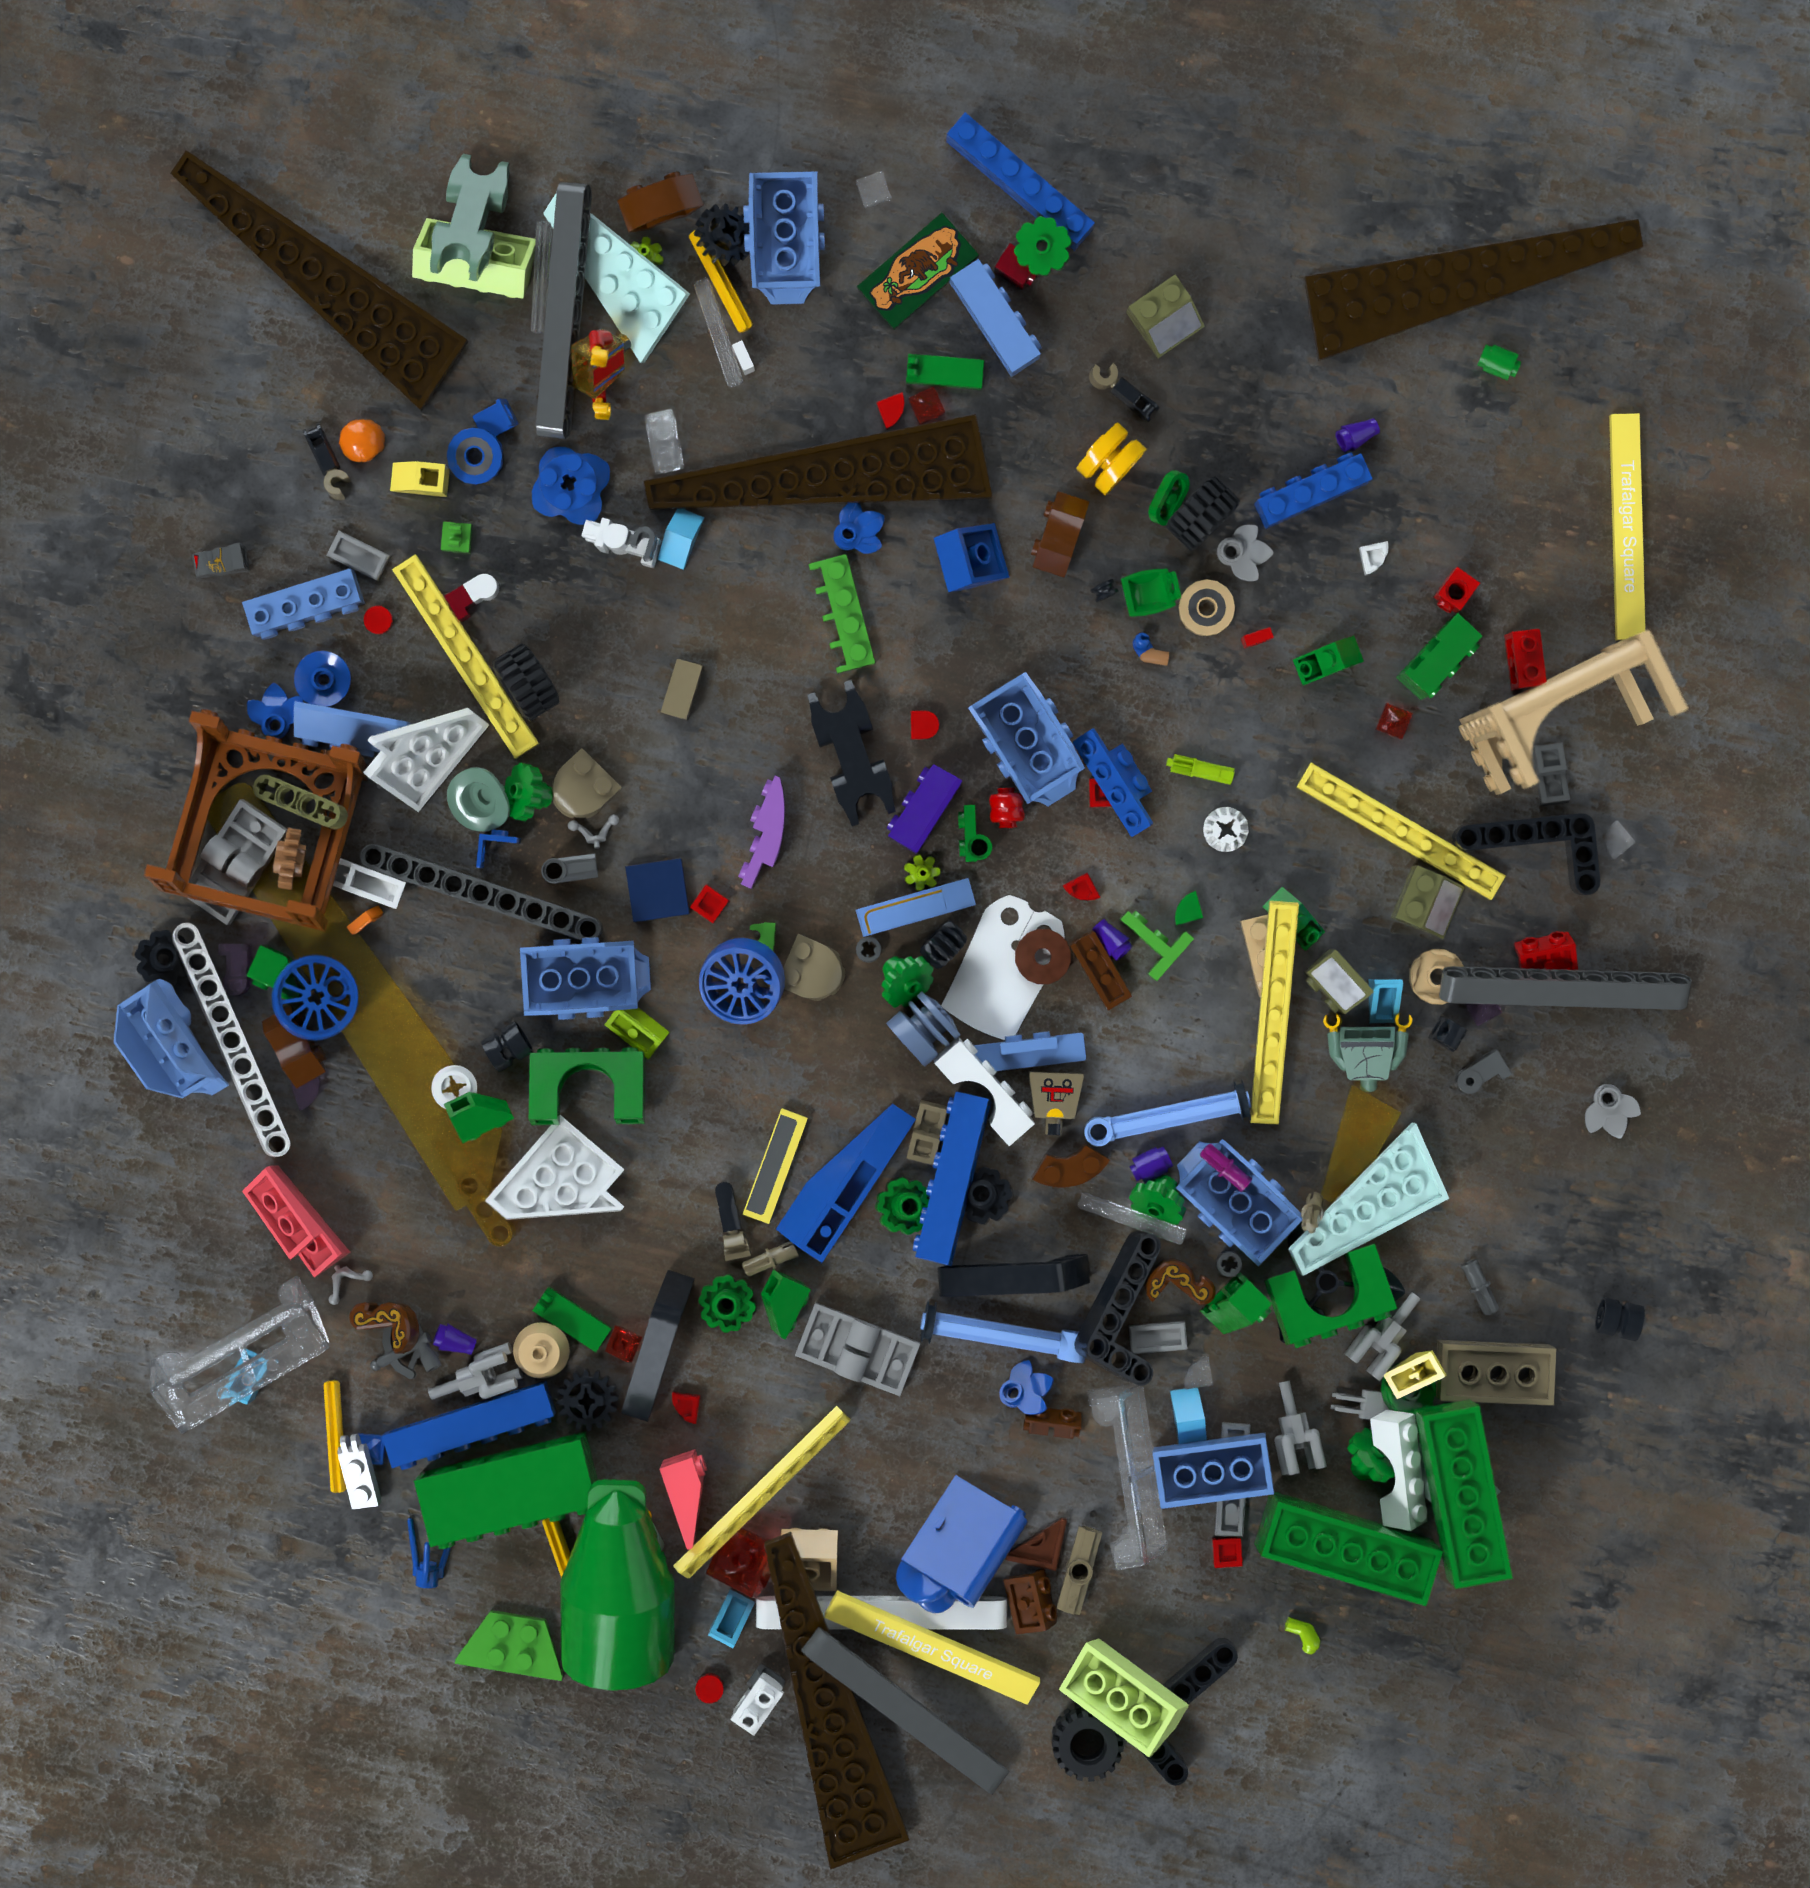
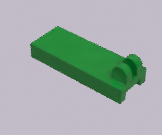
[906,354,984,390]
[532,1286,612,1352]

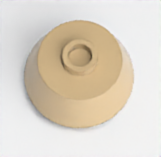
[513,1322,570,1379]

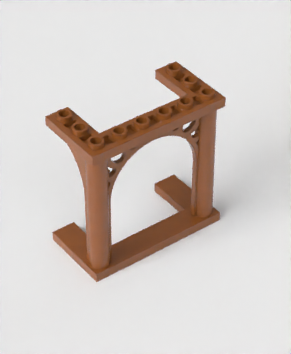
[144,709,368,932]

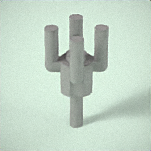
[1344,1292,1420,1381]
[428,1342,523,1400]
[1274,1381,1327,1475]

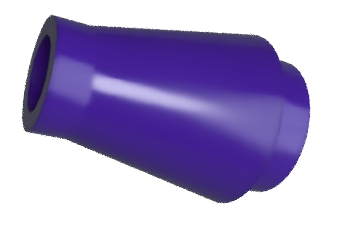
[1336,418,1380,452]
[1092,919,1133,961]
[432,1323,477,1355]

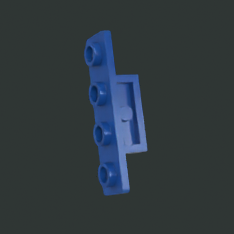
[1073,728,1153,837]

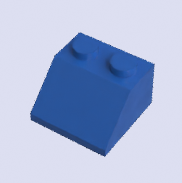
[934,523,1009,592]

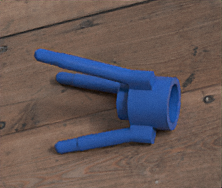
[407,1518,451,1588]

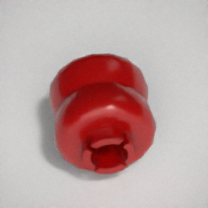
[989,788,1025,828]

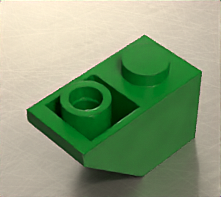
[1293,636,1364,686]
[1262,887,1325,952]
[246,945,304,1000]
[444,1091,514,1143]
[761,1269,811,1340]

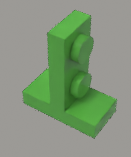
[1119,911,1194,981]

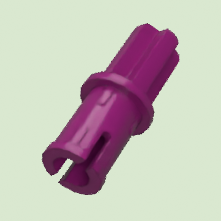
[1200,1144,1252,1192]

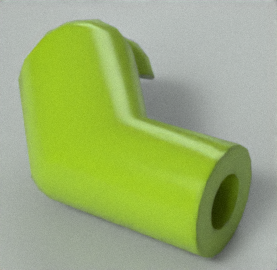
[1284,1617,1320,1654]

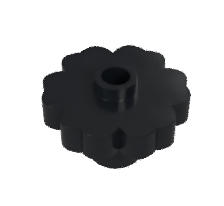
[134,930,193,986]
[965,1167,1013,1225]

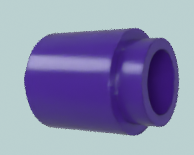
[1129,1146,1173,1184]

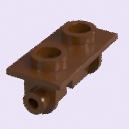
[1023,1408,1082,1439]

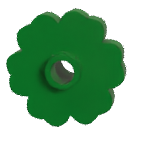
[1014,216,1072,276]
[504,763,553,821]
[881,956,934,1008]
[1129,1175,1186,1227]
[875,1177,929,1235]
[698,1274,756,1333]
[1347,1428,1395,1483]

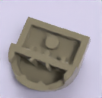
[552,748,622,819]
[783,934,845,1001]

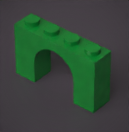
[529,1047,645,1125]
[1264,1244,1397,1349]

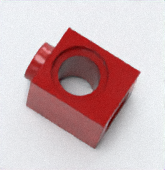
[1433,567,1480,613]

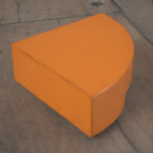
[347,905,384,935]

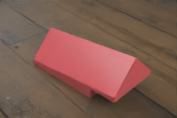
[242,1165,350,1278]

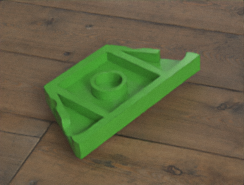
[455,1610,564,1681]

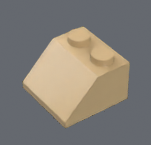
[781,1528,838,1591]

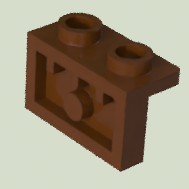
[1003,1569,1057,1635]

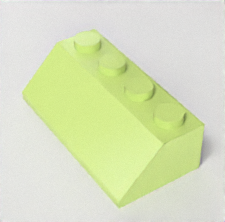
[412,218,537,299]
[1059,1639,1189,1757]

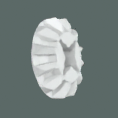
[1203,807,1249,852]
[432,1065,477,1108]

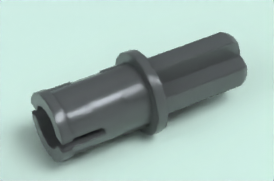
[1460,1259,1499,1315]

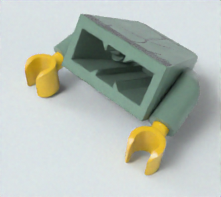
[1323,1013,1412,1092]

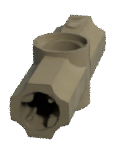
[1056,1525,1102,1615]

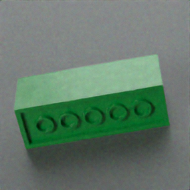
[1414,1399,1513,1589]
[414,1431,598,1549]
[1254,1491,1443,1606]

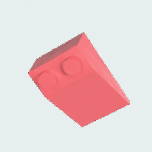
[660,1449,707,1550]

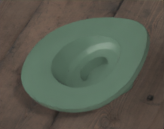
[447,767,510,832]

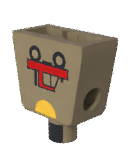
[1029,1071,1084,1135]

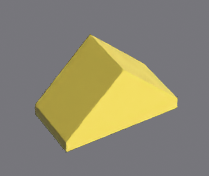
[1384,1350,1446,1399]

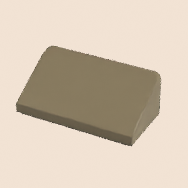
[661,659,704,721]

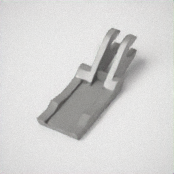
[1330,1389,1389,1420]

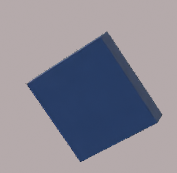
[625,858,690,922]

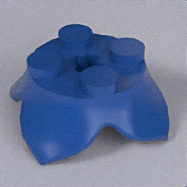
[532,447,610,525]

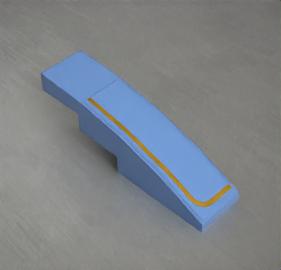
[856,878,976,937]

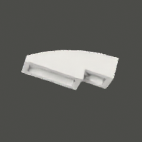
[333,858,406,909]

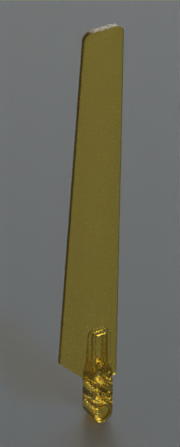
[208,783,515,1247]

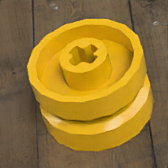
[1076,422,1147,496]

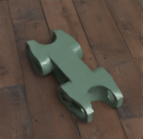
[430,153,510,282]

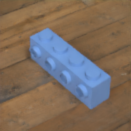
[950,259,1042,377]
[242,568,365,640]

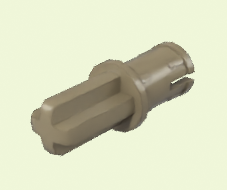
[1301,1192,1324,1233]
[742,1241,799,1276]

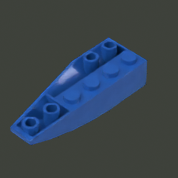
[776,1104,916,1263]

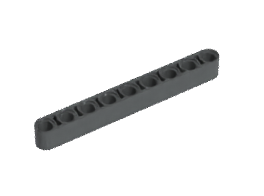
[536,182,592,439]
[360,844,603,940]
[1439,966,1692,1010]
[801,1627,1009,1795]

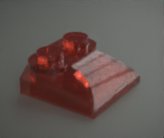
[706,1528,771,1598]

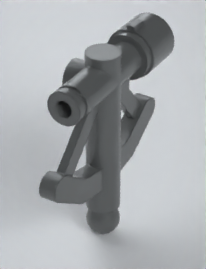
[370,1319,442,1379]

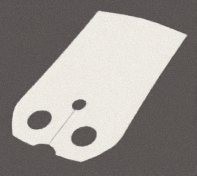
[941,895,1065,1040]

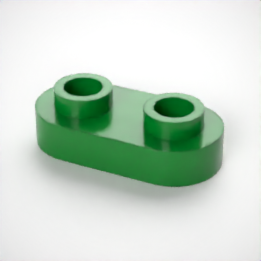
[1148,470,1190,526]

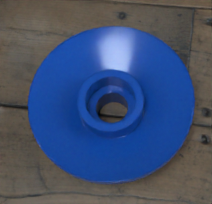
[294,651,351,707]

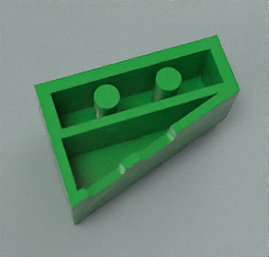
[1396,613,1482,700]
[1200,1272,1272,1334]

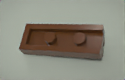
[1069,931,1132,1011]

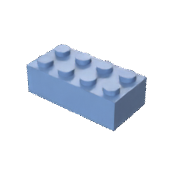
[1152,1432,1274,1509]

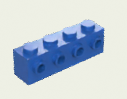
[1254,452,1373,530]

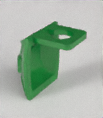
[1121,569,1181,617]

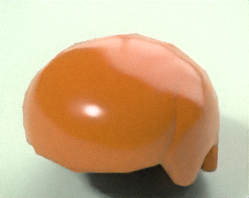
[339,419,385,463]

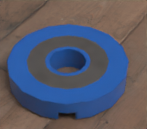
[447,427,504,485]

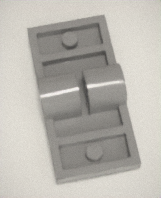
[188,799,288,925]
[795,1302,920,1396]

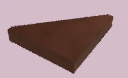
[1005,1517,1067,1571]

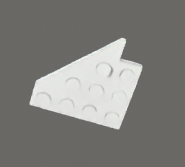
[363,708,489,812]
[485,1115,624,1220]

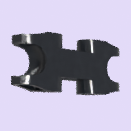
[807,680,896,827]

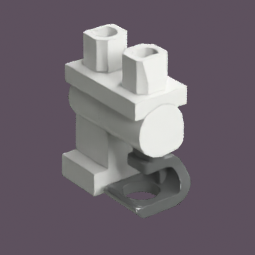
[582,518,662,569]
[731,1664,785,1736]

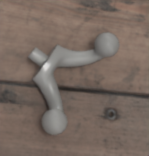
[568,814,619,849]
[329,1265,373,1305]

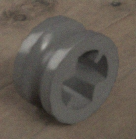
[856,937,881,963]
[1216,1250,1242,1277]

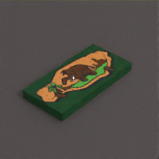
[857,213,979,330]

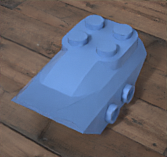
[744,172,825,305]
[968,672,1085,806]
[520,937,651,1020]
[114,979,229,1098]
[1176,1139,1303,1266]

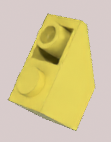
[390,461,450,497]

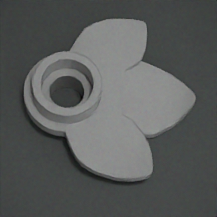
[1217,525,1273,581]
[1585,1084,1641,1139]

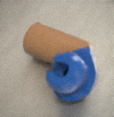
[1133,633,1169,666]

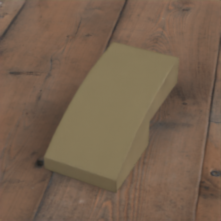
[906,1100,947,1165]

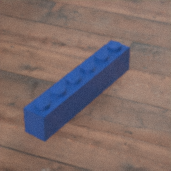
[946,112,1095,251]
[913,1091,992,1266]
[381,1380,556,1470]

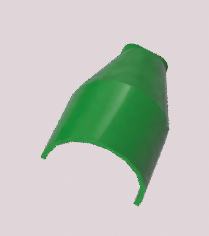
[560,1479,675,1691]

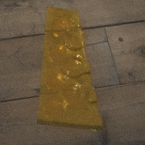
[1321,1085,1401,1204]

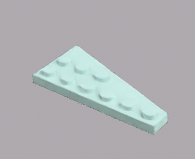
[543,192,690,363]
[1288,1122,1449,1276]

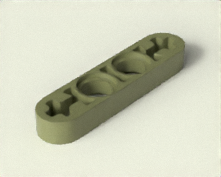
[253,774,348,830]

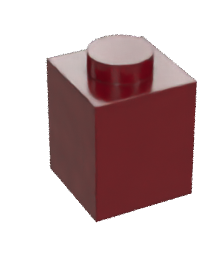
[994,243,1038,290]

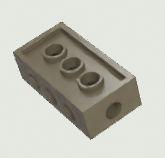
[1435,1340,1556,1405]

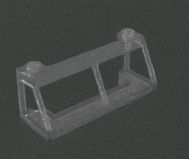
[150,1276,330,1434]
[1087,1384,1168,1570]

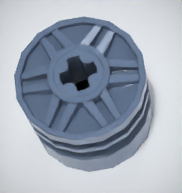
[886,991,961,1067]

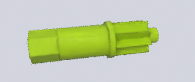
[1166,754,1234,785]

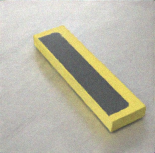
[743,1108,808,1224]

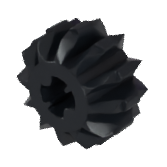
[920,921,967,969]

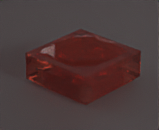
[908,387,945,425]
[1375,703,1413,740]
[605,1325,642,1363]

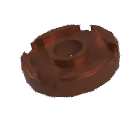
[1015,929,1071,984]

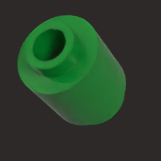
[1477,344,1521,381]

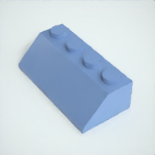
[294,701,411,757]

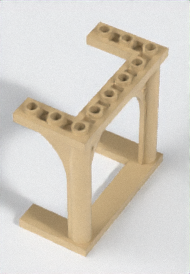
[1459,629,1688,795]

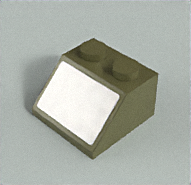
[1126,274,1205,359]
[1391,865,1465,939]
[1304,949,1374,1014]

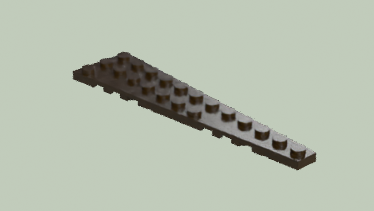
[170,150,469,411]
[1304,219,1643,361]
[644,414,992,510]
[764,1532,909,1870]

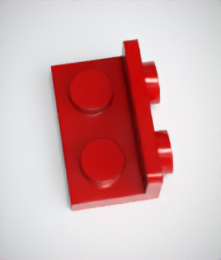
[1504,629,1547,691]
[1513,931,1578,970]

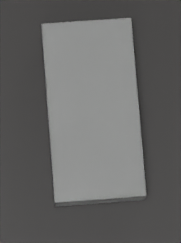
[326,531,391,581]
[1128,1320,1188,1354]

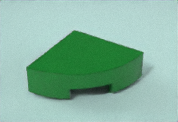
[1174,891,1203,925]

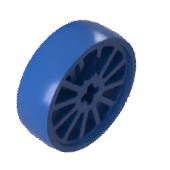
[699,938,785,1024]
[271,955,359,1041]

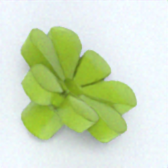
[631,237,664,265]
[904,854,941,891]

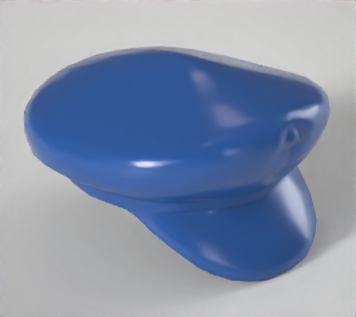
[896,1561,956,1613]

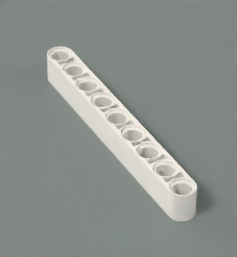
[172,923,290,1157]
[756,1596,1007,1629]

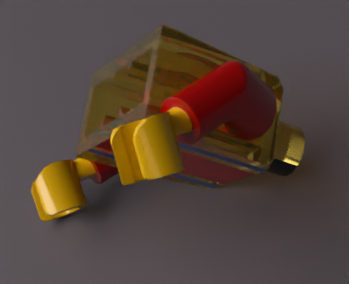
[571,329,631,420]

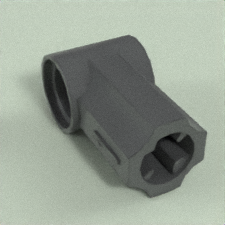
[541,853,598,884]

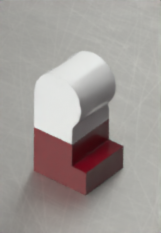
[444,574,499,622]

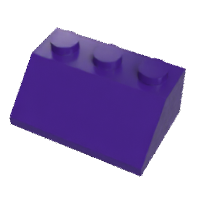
[886,764,962,855]

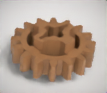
[273,828,307,890]

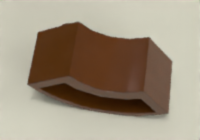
[617,172,704,232]
[1031,491,1090,578]
[262,1005,327,1089]
[1031,1144,1110,1188]

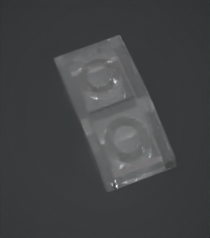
[645,409,684,474]

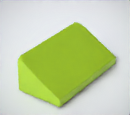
[604,1007,669,1060]

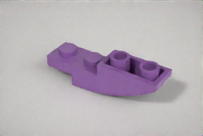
[738,776,785,889]

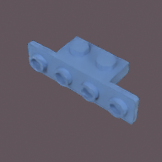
[974,1031,1086,1071]

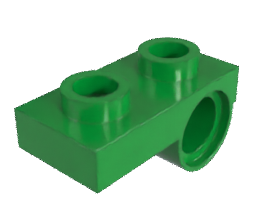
[958,805,992,862]

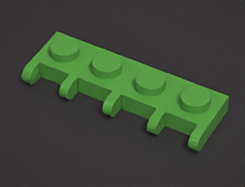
[809,554,875,674]

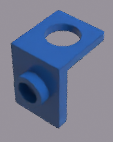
[473,398,519,436]
[476,829,521,868]

